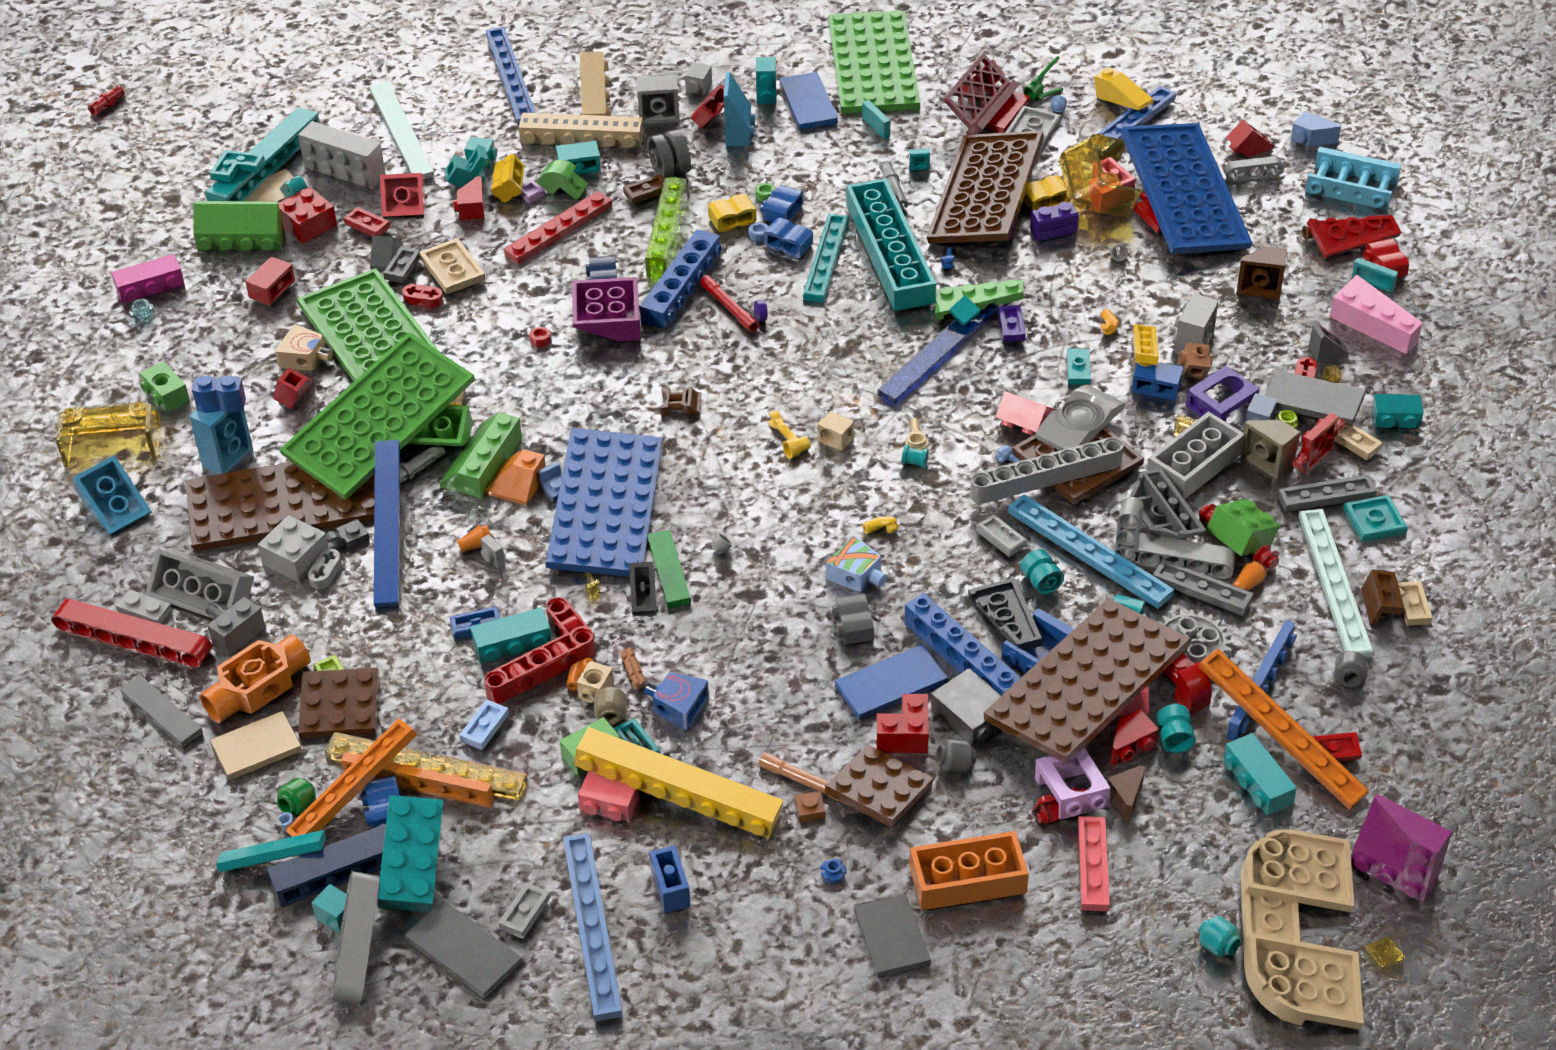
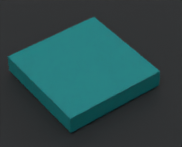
[1343,495,1408,542]

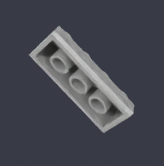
[145,548,254,619]

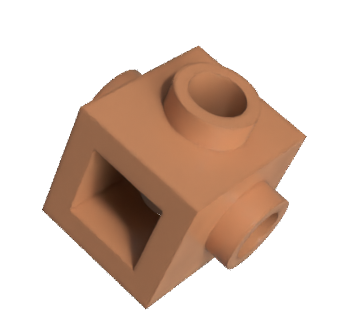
[1178,342,1213,380]

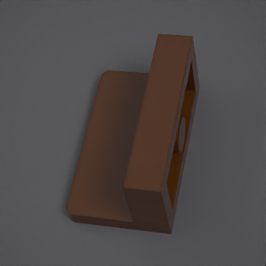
[1361,569,1405,625]

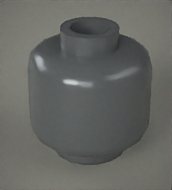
[1334,651,1368,688]
[936,738,976,773]

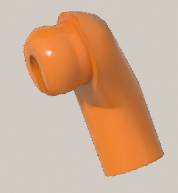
[566,658,594,690]

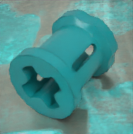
[901,445,929,469]

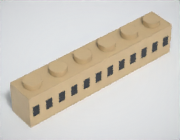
[519,113,644,148]

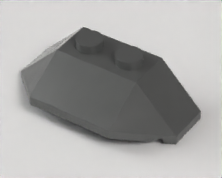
[1130,468,1206,539]

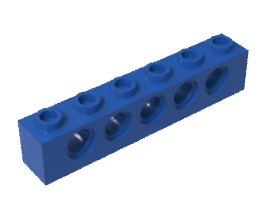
[639,229,722,329]
[904,593,1021,695]

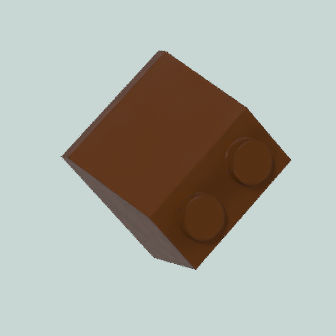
[1236,246,1287,299]

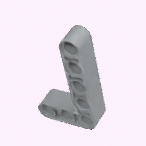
[1115,497,1236,579]

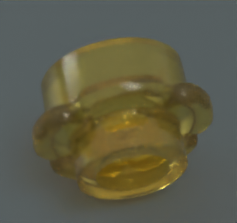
[1322,365,1342,383]

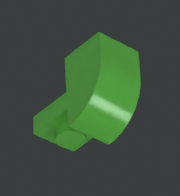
[536,160,588,200]

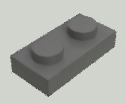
[383,246,420,283]

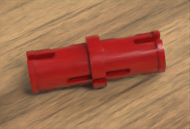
[88,85,125,116]

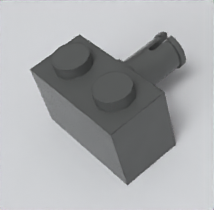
[205,597,266,656]

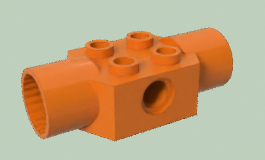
[199,634,311,723]

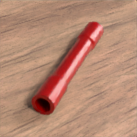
[700,275,759,332]

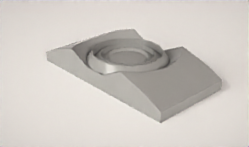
[1035,384,1126,451]

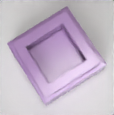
[518,180,545,204]

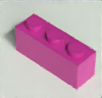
[111,254,185,304]

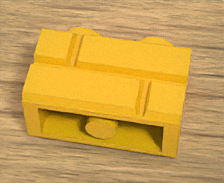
[491,154,525,203]

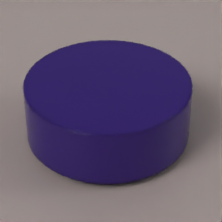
[754,300,768,322]

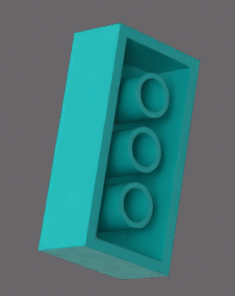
[377,795,444,913]

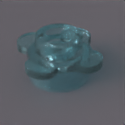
[129,299,154,319]

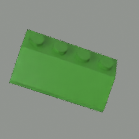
[193,201,285,251]
[407,405,473,446]
[439,412,522,498]

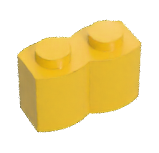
[1023,175,1071,211]
[708,194,757,232]

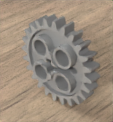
[1158,609,1233,664]

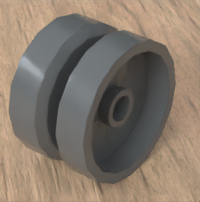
[647,129,691,179]

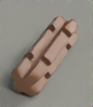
[621,647,647,690]

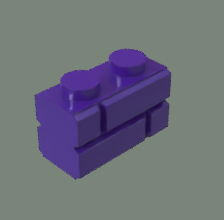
[1030,202,1079,241]

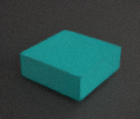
[909,149,930,171]
[949,295,980,326]

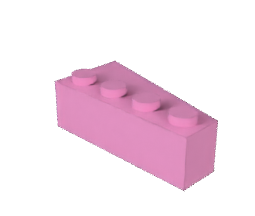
[1330,275,1422,354]

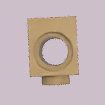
[817,411,854,451]
[577,661,614,703]

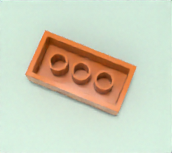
[909,831,1029,910]

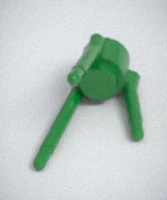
[1023,56,1063,101]

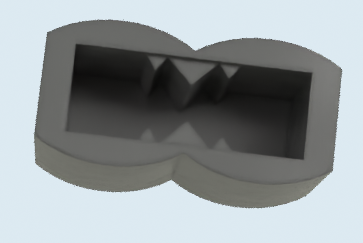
[832,593,874,645]

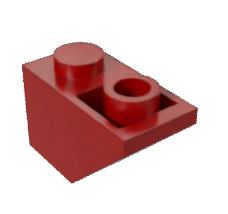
[272,368,314,409]
[1111,709,1159,766]

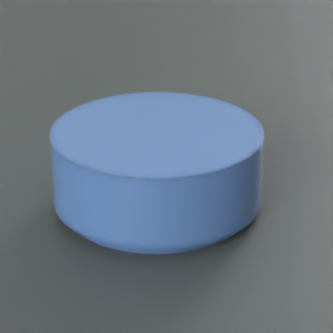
[748,222,769,242]

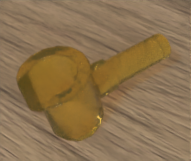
[584,572,601,597]

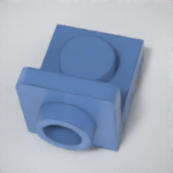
[538,462,562,502]

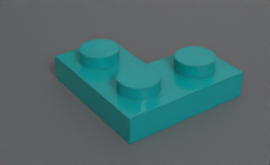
[210,150,265,182]

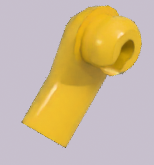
[862,516,899,534]

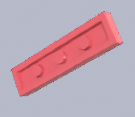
[1078,816,1110,911]

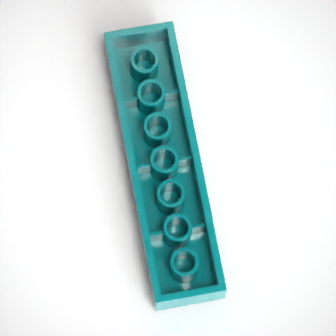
[846,178,937,311]

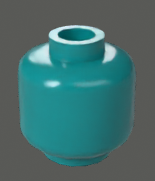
[1198,916,1241,957]

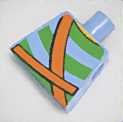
[826,536,887,592]

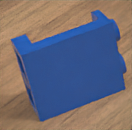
[1002,608,1074,674]

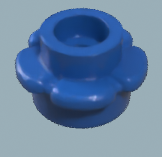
[820,859,847,884]

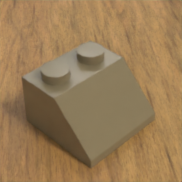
[1240,420,1300,479]

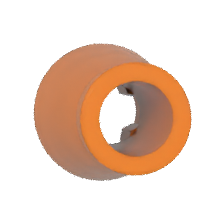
[457,525,492,553]
[1232,561,1267,591]

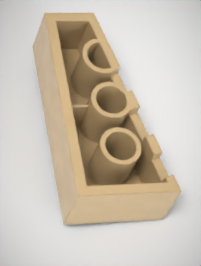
[580,51,611,116]

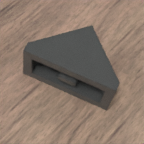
[370,236,402,270]
[1308,322,1350,362]
[629,561,656,612]

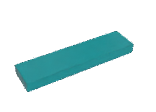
[216,830,326,872]

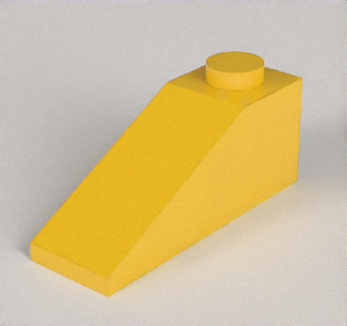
[1094,68,1153,110]

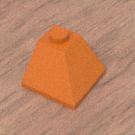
[484,449,546,506]

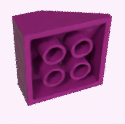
[572,277,641,341]
[1351,794,1452,902]

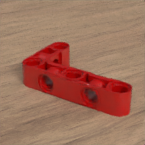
[484,597,595,704]

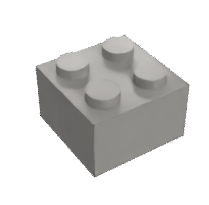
[636,75,680,124]
[1172,293,1219,355]
[257,515,329,582]

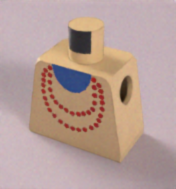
[275,324,333,371]

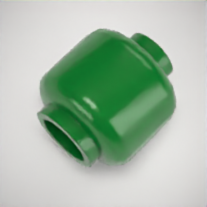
[277,777,316,817]

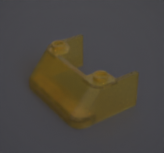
[1059,133,1141,218]
[56,401,160,466]

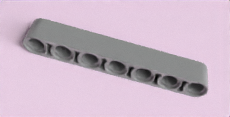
[970,437,1124,504]

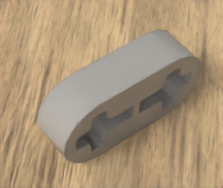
[308,549,342,589]

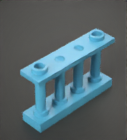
[1305,147,1402,210]

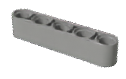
[331,871,379,1004]

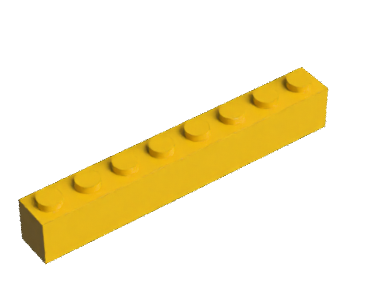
[574,727,783,839]

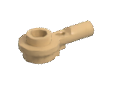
[905,418,928,450]

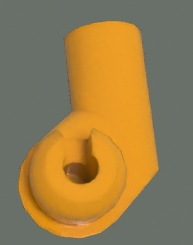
[1101,309,1119,335]

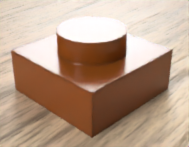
[795,791,826,822]

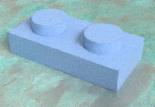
[460,699,509,750]

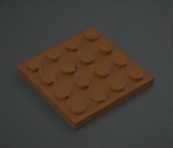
[1012,426,1144,505]

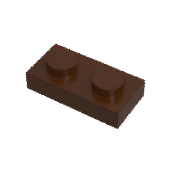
[623,174,670,204]

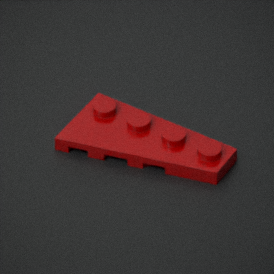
[1307,215,1402,259]

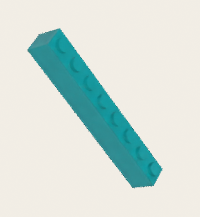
[205,107,320,201]

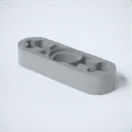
[1223,156,1284,182]

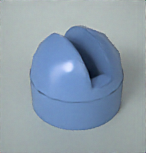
[1051,95,1067,113]

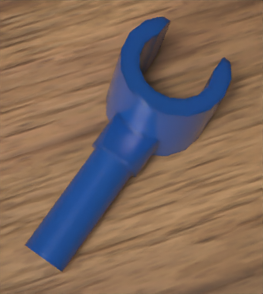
[941,247,954,269]

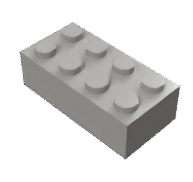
[298,121,386,189]
[1147,411,1245,500]

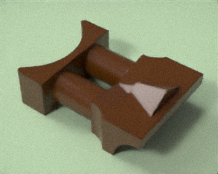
[659,387,702,416]

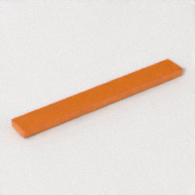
[1199,648,1369,810]

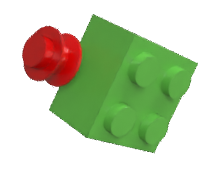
[1199,499,1281,571]

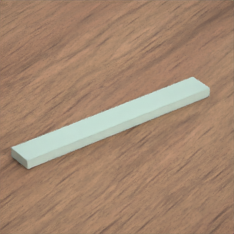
[369,82,434,180]
[1299,509,1373,658]

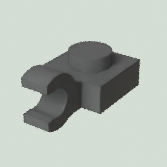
[326,519,369,550]

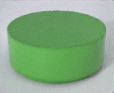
[755,183,776,202]

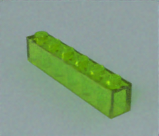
[645,177,687,278]

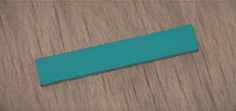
[803,213,849,303]

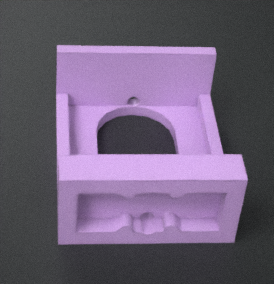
[1035,748,1110,820]

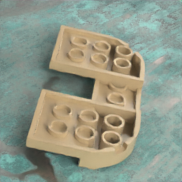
[1241,829,1364,1030]

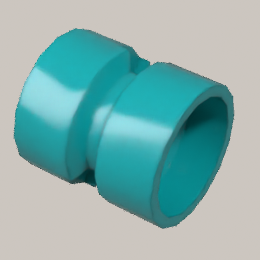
[1020,549,1064,595]
[1156,704,1196,753]

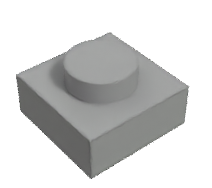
[481,535,505,568]

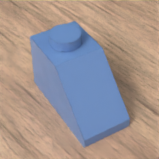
[1291,111,1341,147]

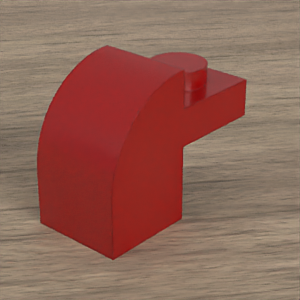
[1164,653,1212,714]

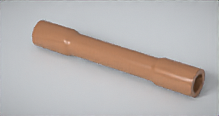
[758,752,851,807]

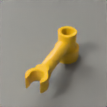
[767,411,811,459]

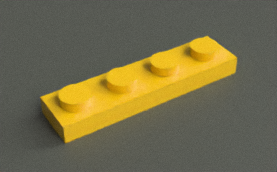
[1132,324,1159,366]

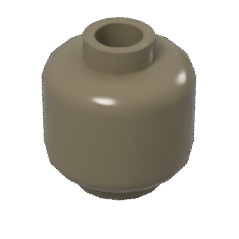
[594,687,627,725]

